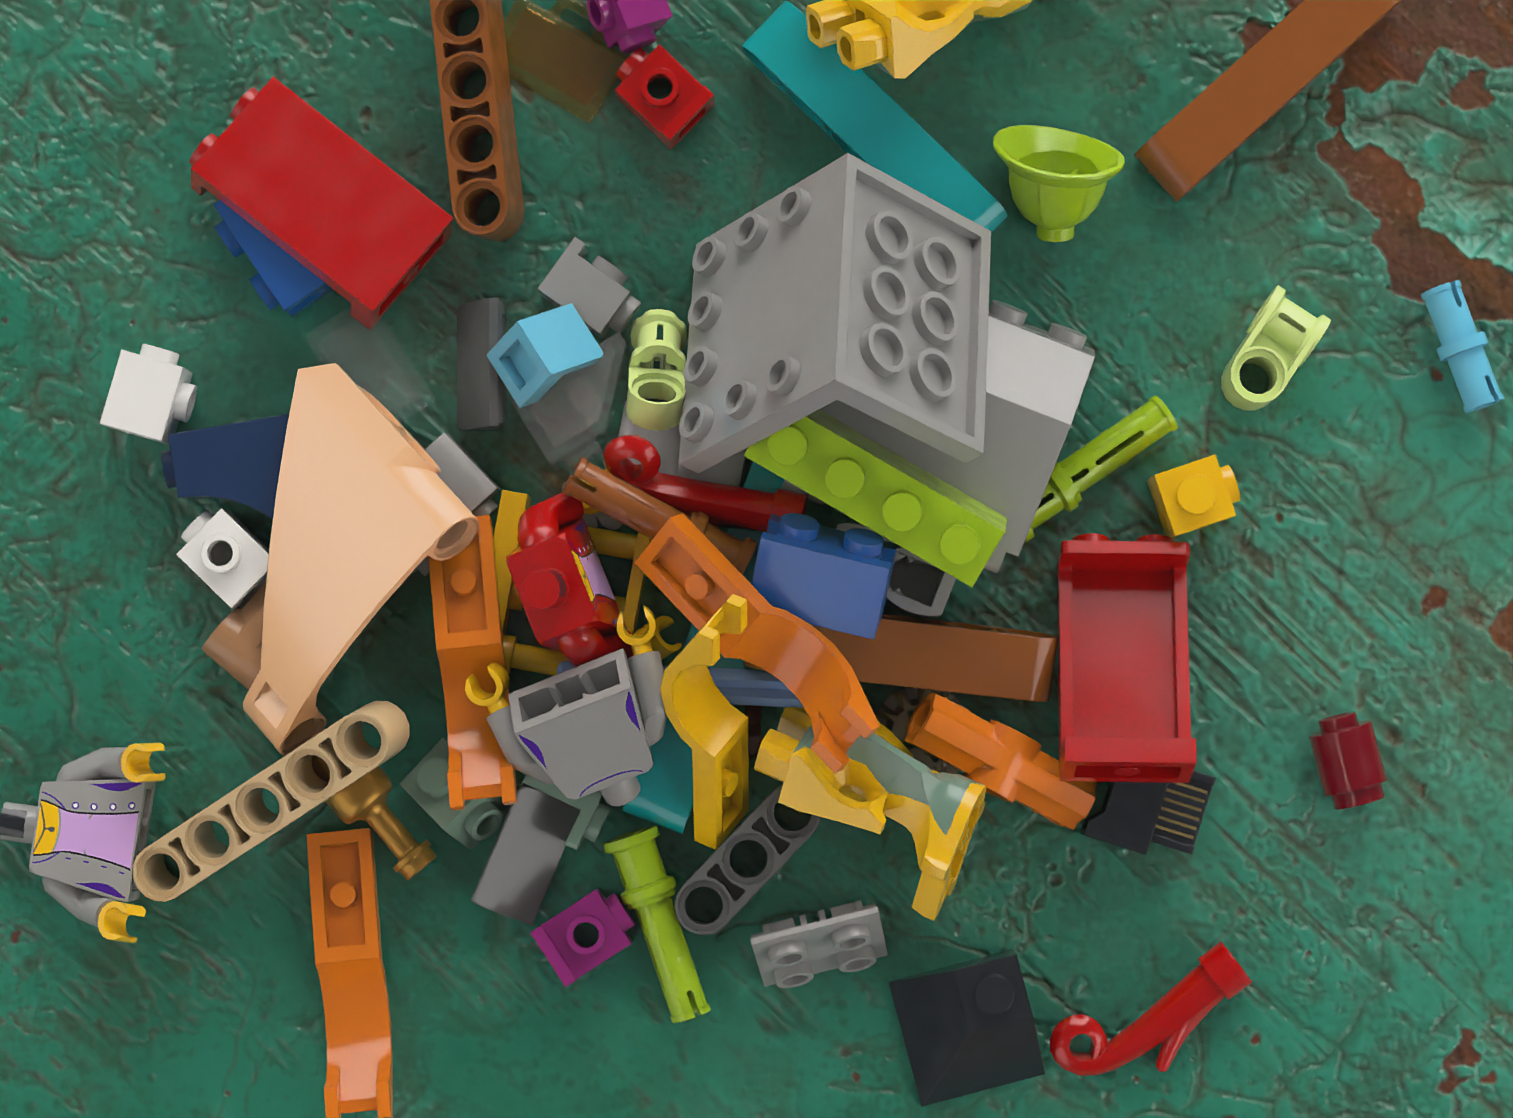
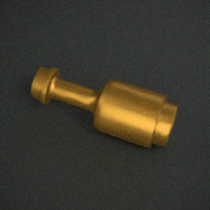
[312,755,437,881]

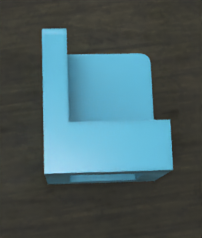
[486,303,603,408]

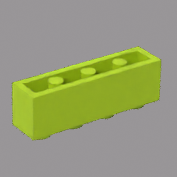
[743,409,1007,587]

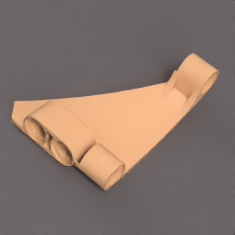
[243,363,479,756]

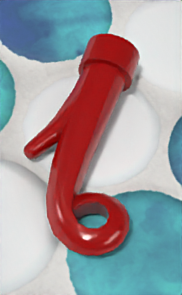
[603,435,808,532]
[1050,941,1252,1076]

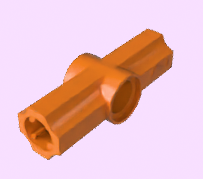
[905,692,1097,830]

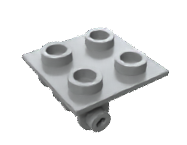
[750,900,888,988]

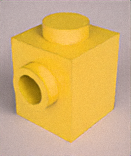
[1147,454,1241,538]

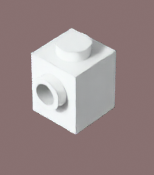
[100,344,197,445]
[176,508,269,609]

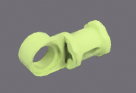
[626,309,687,431]

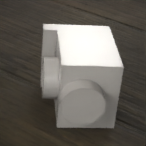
[538,237,641,340]

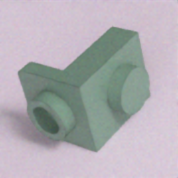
[399,738,512,849]
[522,775,611,850]

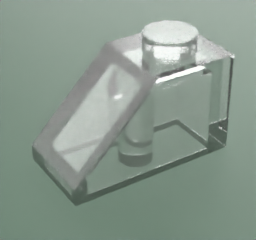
[510,332,628,471]

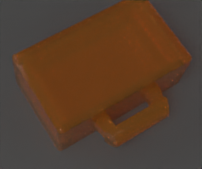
[504,0,628,123]

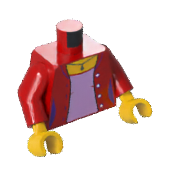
[506,469,682,667]

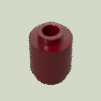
[1309,711,1387,810]

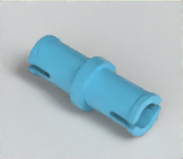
[1421,280,1505,414]

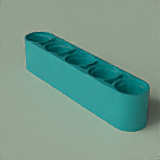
[741,1,1008,233]

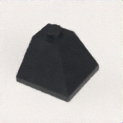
[889,949,1045,1107]

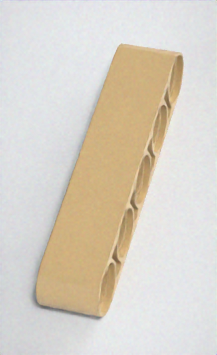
[133,701,410,902]

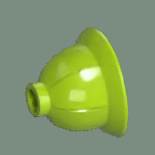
[993,125,1125,242]

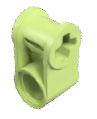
[1221,285,1331,411]

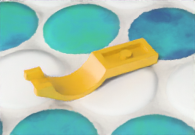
[660,594,749,850]

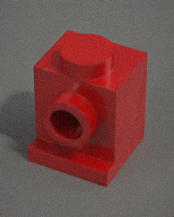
[615,44,715,150]

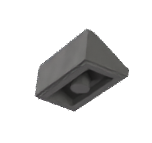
[457,298,507,431]
[471,783,580,925]

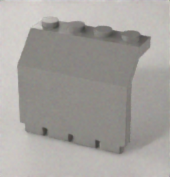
[781,300,1095,573]

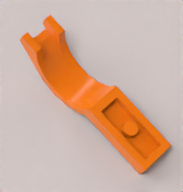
[635,513,880,773]
[428,515,517,811]
[306,828,393,1118]

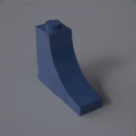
[162,414,289,519]

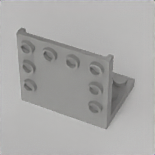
[679,153,991,474]

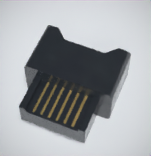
[1080,771,1216,855]

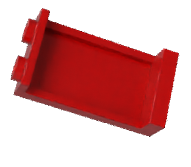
[189,76,453,330]
[1057,533,1197,783]

